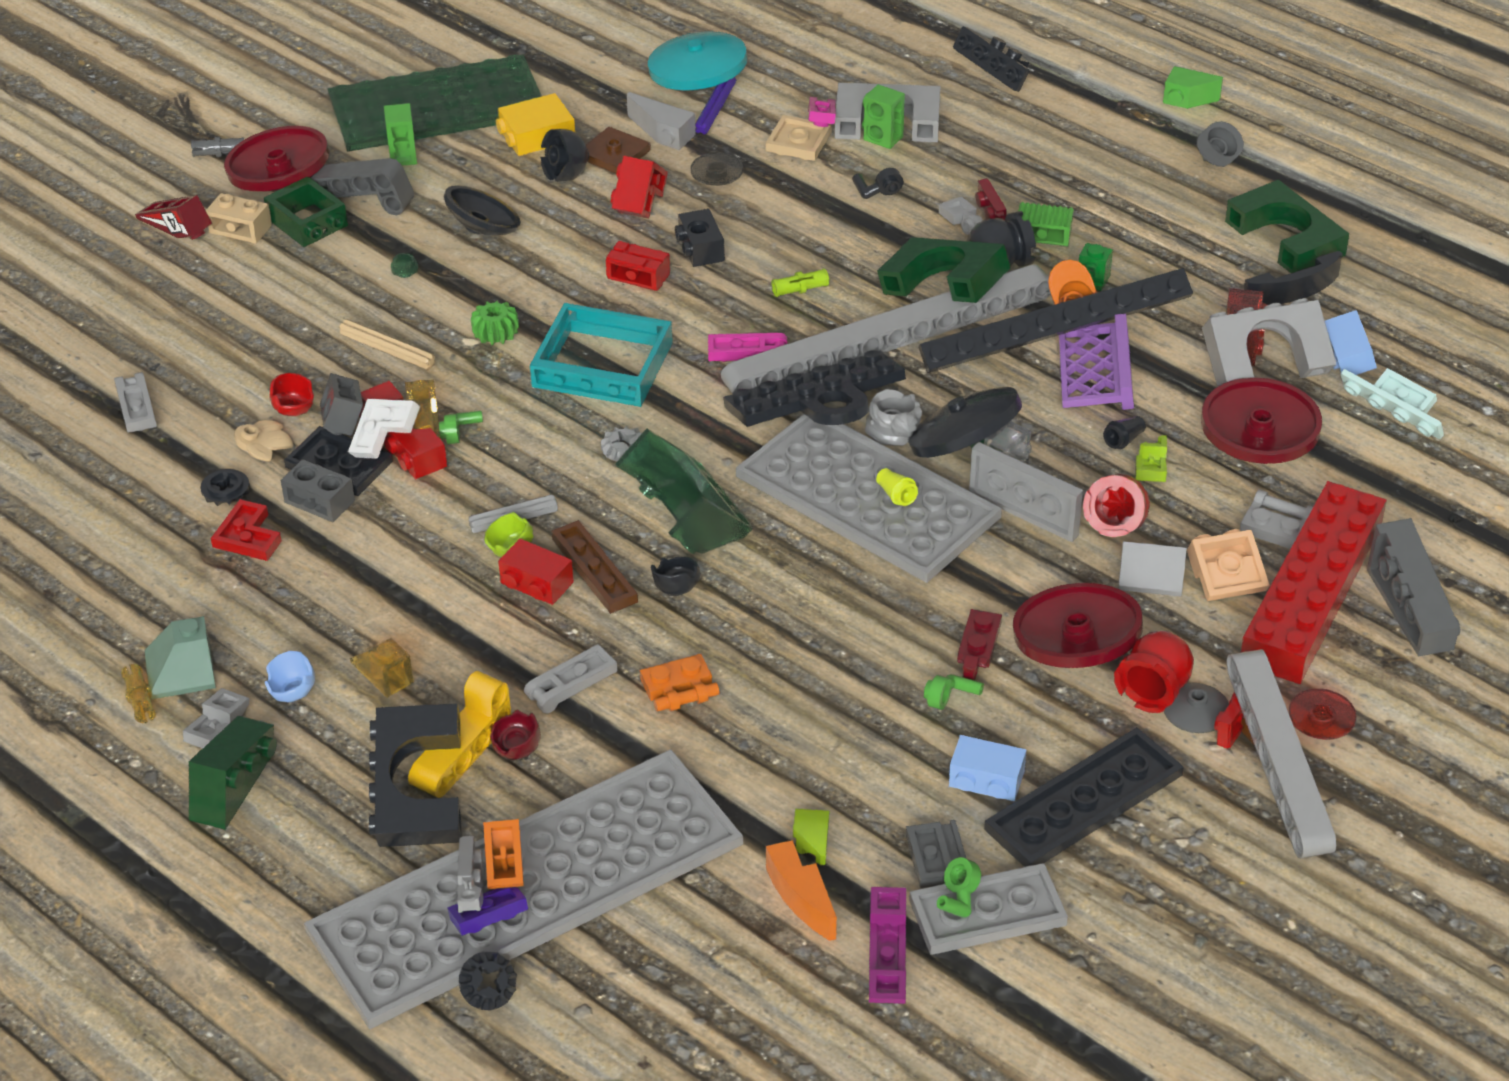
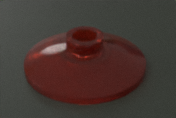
[1288,688,1356,740]

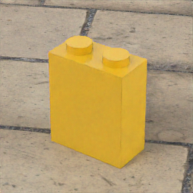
[496,93,575,156]

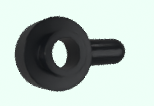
[852,168,904,199]

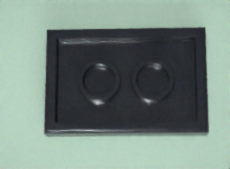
[284,426,393,496]

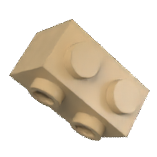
[206,193,272,244]

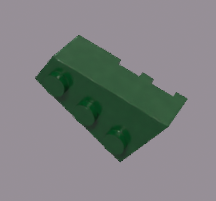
[189,716,277,830]

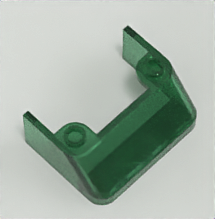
[615,428,753,554]

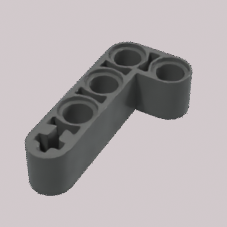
[310,158,414,216]

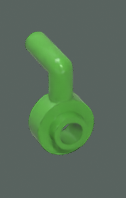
[439,411,483,444]
[924,674,984,710]
[937,857,981,918]

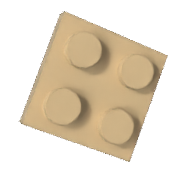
[766,115,832,161]

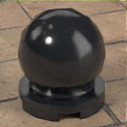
[967,211,1036,267]

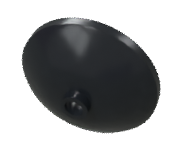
[444,185,521,235]

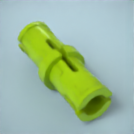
[771,268,829,297]

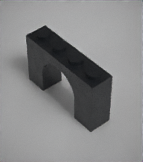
[369,703,462,847]

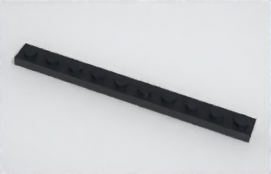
[918,268,1193,373]

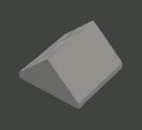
[1118,541,1187,597]

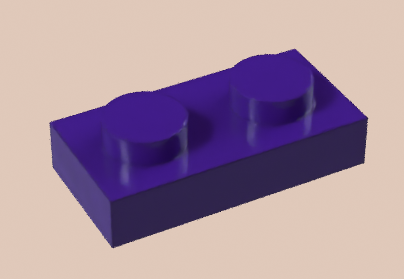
[447,887,529,936]

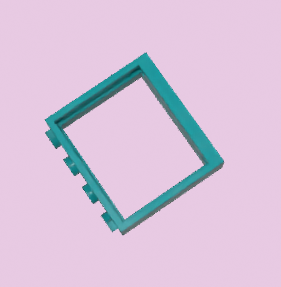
[530,303,673,407]

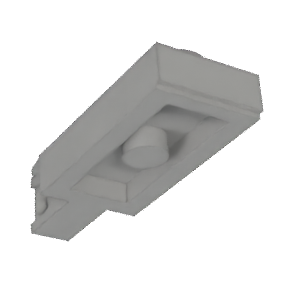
[457,836,483,913]

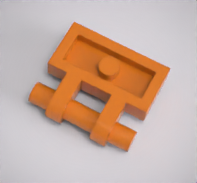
[640,654,720,712]

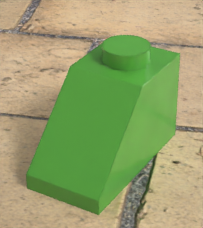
[1163,66,1223,109]

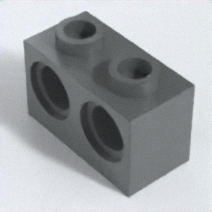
[320,373,363,436]
[280,459,355,522]

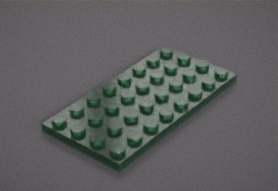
[327,55,542,152]

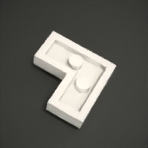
[348,399,420,459]

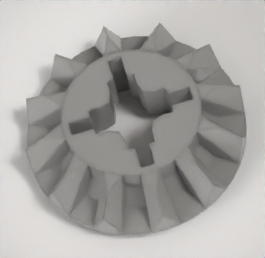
[601,426,648,462]

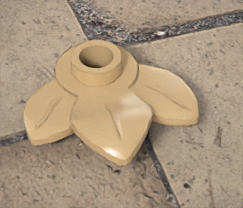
[234,420,294,462]

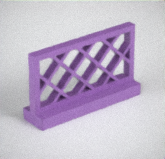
[1059,314,1134,410]

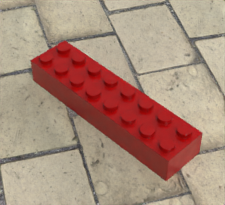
[1240,481,1387,685]

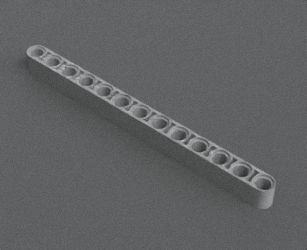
[721,264,1051,393]

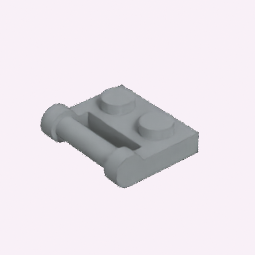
[1239,489,1313,549]

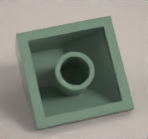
[145,616,216,700]

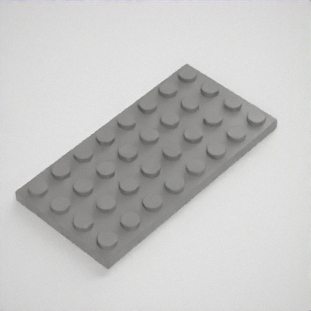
[736,414,1002,583]

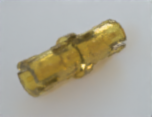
[121,664,156,723]

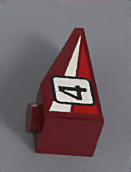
[135,195,212,240]

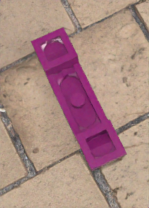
[869,887,906,1004]

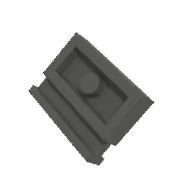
[906,820,967,888]

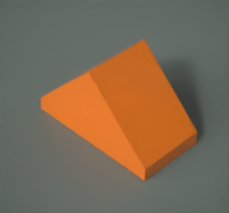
[483,819,524,889]

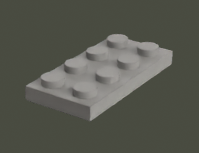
[969,442,1083,542]
[909,863,1068,955]

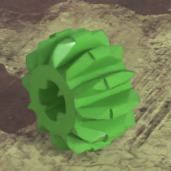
[471,300,519,345]

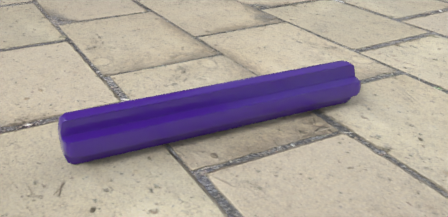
[695,76,737,134]

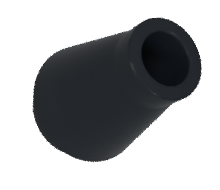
[1103,416,1146,449]

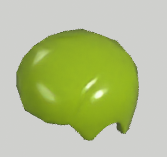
[484,512,534,557]

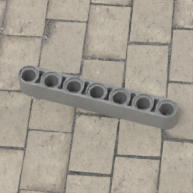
[1227,649,1336,859]

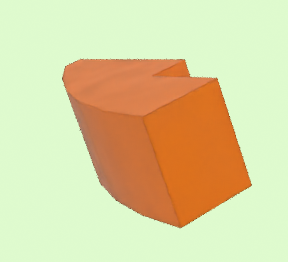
[766,840,837,941]

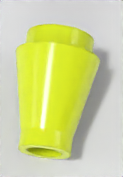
[876,468,918,506]

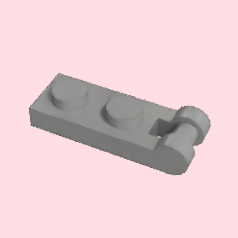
[114,372,157,433]
[524,644,617,714]

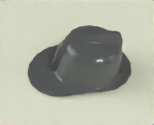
[1197,121,1244,167]

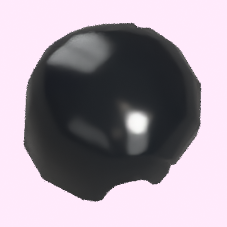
[650,557,701,596]

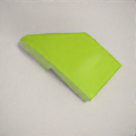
[1135,435,1167,482]
[793,809,830,865]

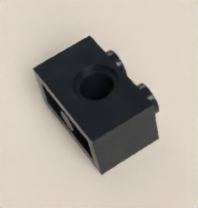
[675,208,725,267]

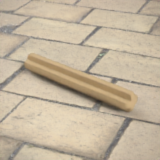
[339,319,435,370]

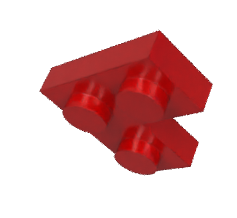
[211,499,282,561]

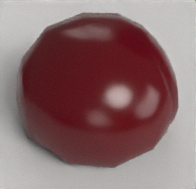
[490,709,541,760]

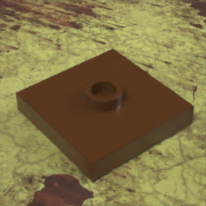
[586,127,651,174]

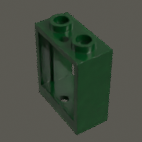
[264,177,348,247]

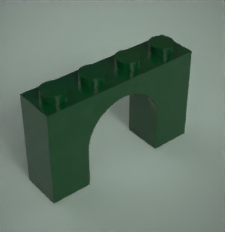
[1225,180,1350,273]
[877,237,1010,303]

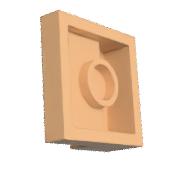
[1187,529,1270,601]

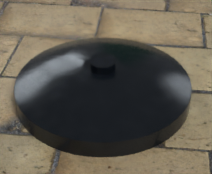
[908,387,1022,458]

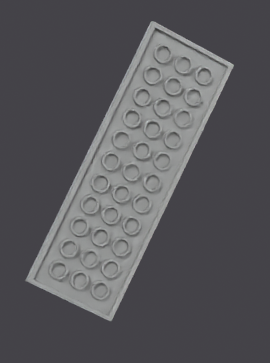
[304,749,743,1030]

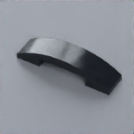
[1242,251,1343,306]

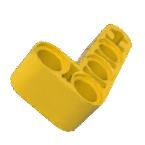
[408,670,511,798]

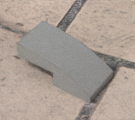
[183,688,249,748]

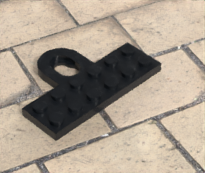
[723,350,906,427]

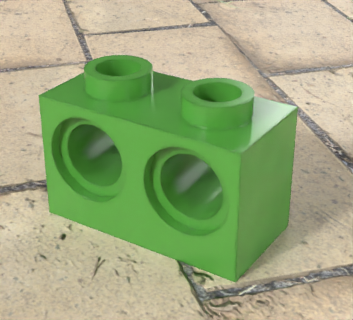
[862,84,905,149]
[384,103,417,166]

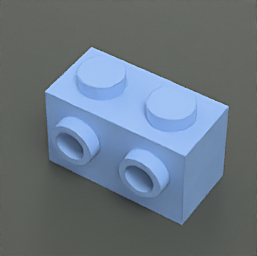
[1325,310,1377,375]
[949,735,1026,801]

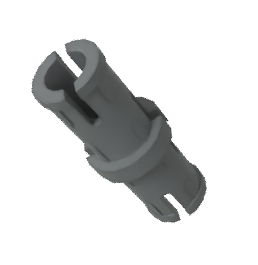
[191,137,244,157]

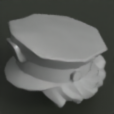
[865,389,922,446]

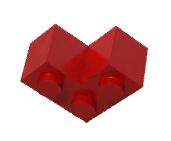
[611,156,668,219]

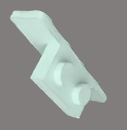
[1341,368,1444,439]

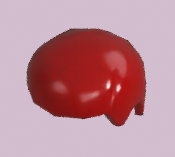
[269,373,314,417]

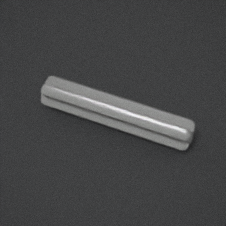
[469,494,558,533]

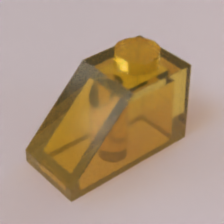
[405,379,441,439]
[350,638,414,698]

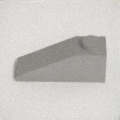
[627,92,696,150]

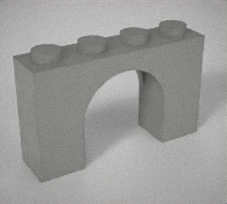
[835,83,940,142]
[1202,298,1337,387]

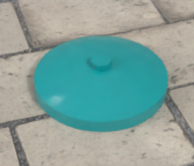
[648,31,748,90]

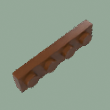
[551,520,638,614]

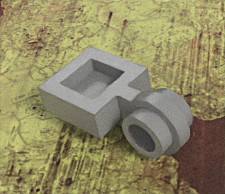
[939,196,983,235]

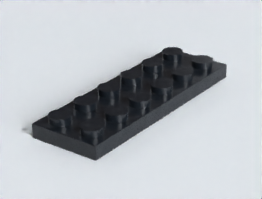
[984,727,1184,867]

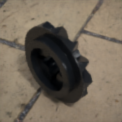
[200,469,250,506]
[459,951,517,1010]

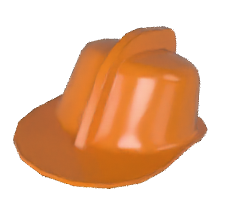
[1048,260,1097,305]

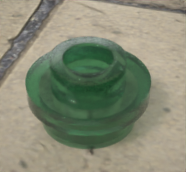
[391,253,418,278]

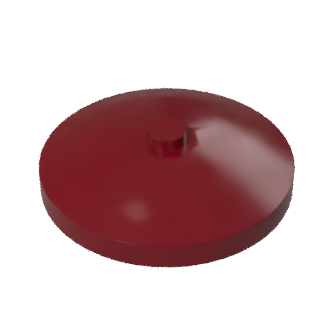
[224,126,330,191]
[1201,378,1322,464]
[1013,583,1143,668]

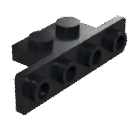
[953,26,1030,92]

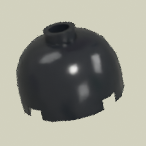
[540,129,589,182]

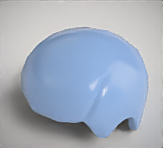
[265,651,315,702]

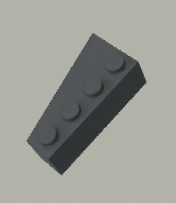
[1367,518,1460,657]

